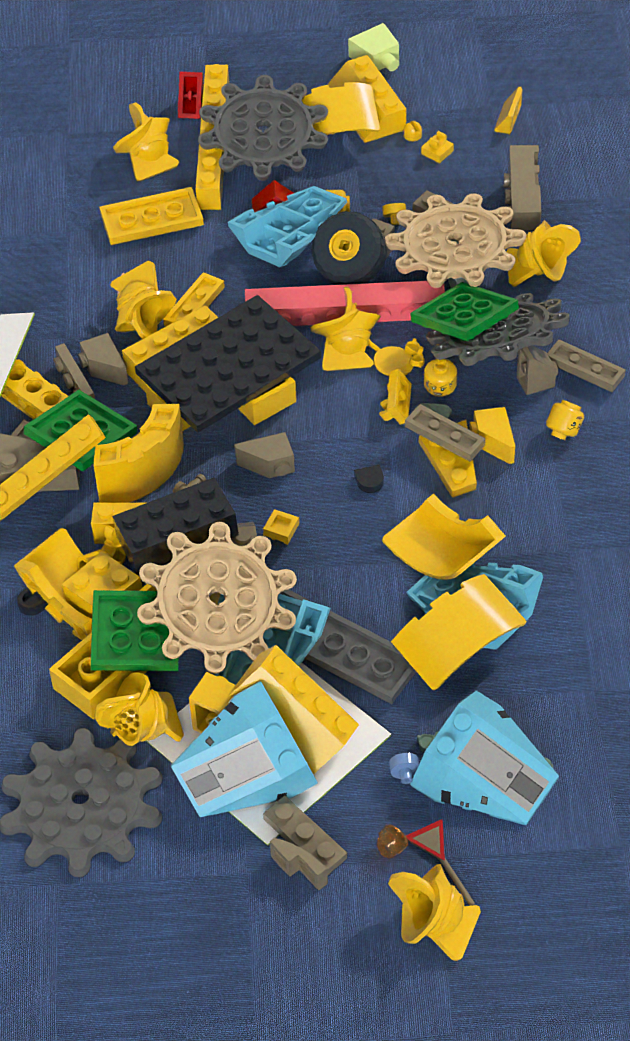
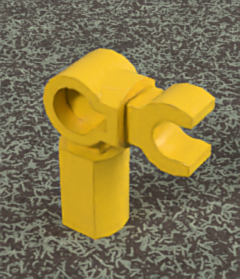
[77,525,126,570]

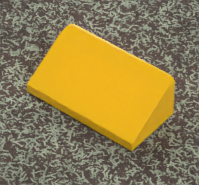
[494,87,523,134]

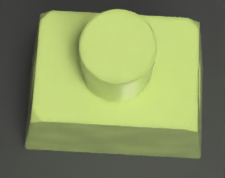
[348,23,399,71]

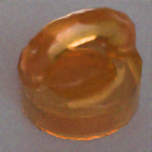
[377,824,408,859]

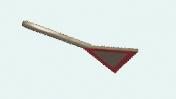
[403,819,475,906]

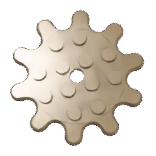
[385,194,526,288]
[137,522,297,674]

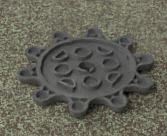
[198,75,328,181]
[426,293,570,366]
[0,728,163,877]

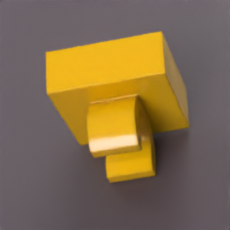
[421,131,454,163]
[263,509,299,545]

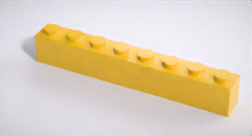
[196,64,229,210]

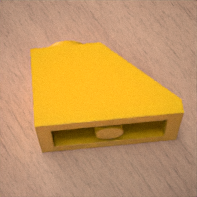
[469,407,515,464]

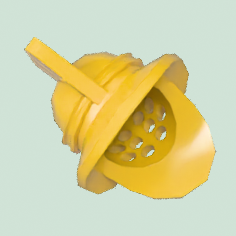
[113,102,179,181]
[506,220,581,287]
[110,261,177,339]
[310,286,381,371]
[95,672,184,746]
[388,864,481,961]

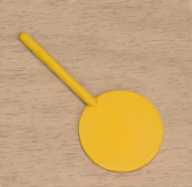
[368,341,414,376]

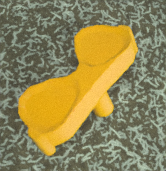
[405,338,425,368]

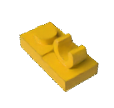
[379,368,412,425]

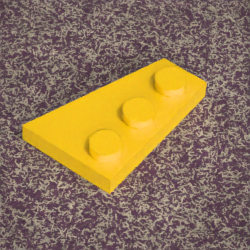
[419,420,477,498]

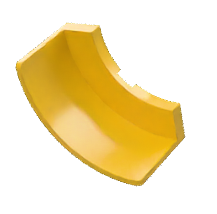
[302,82,380,135]
[93,404,184,503]
[382,494,505,580]
[14,528,92,640]
[391,574,527,690]

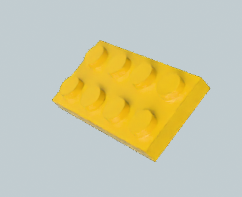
[99,187,204,245]

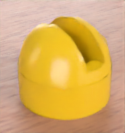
[404,121,422,141]

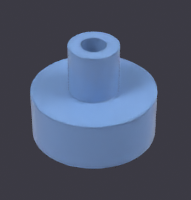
[389,753,419,784]

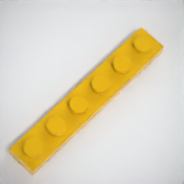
[0,415,106,521]

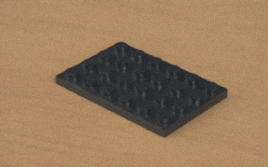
[135,295,321,433]

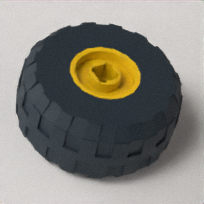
[311,211,387,285]

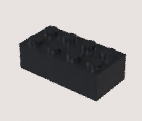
[112,477,239,575]

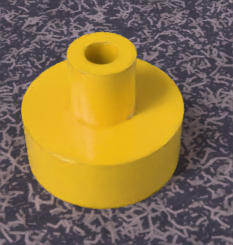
[382,203,406,225]

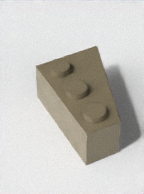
[503,145,541,230]
[0,433,80,492]

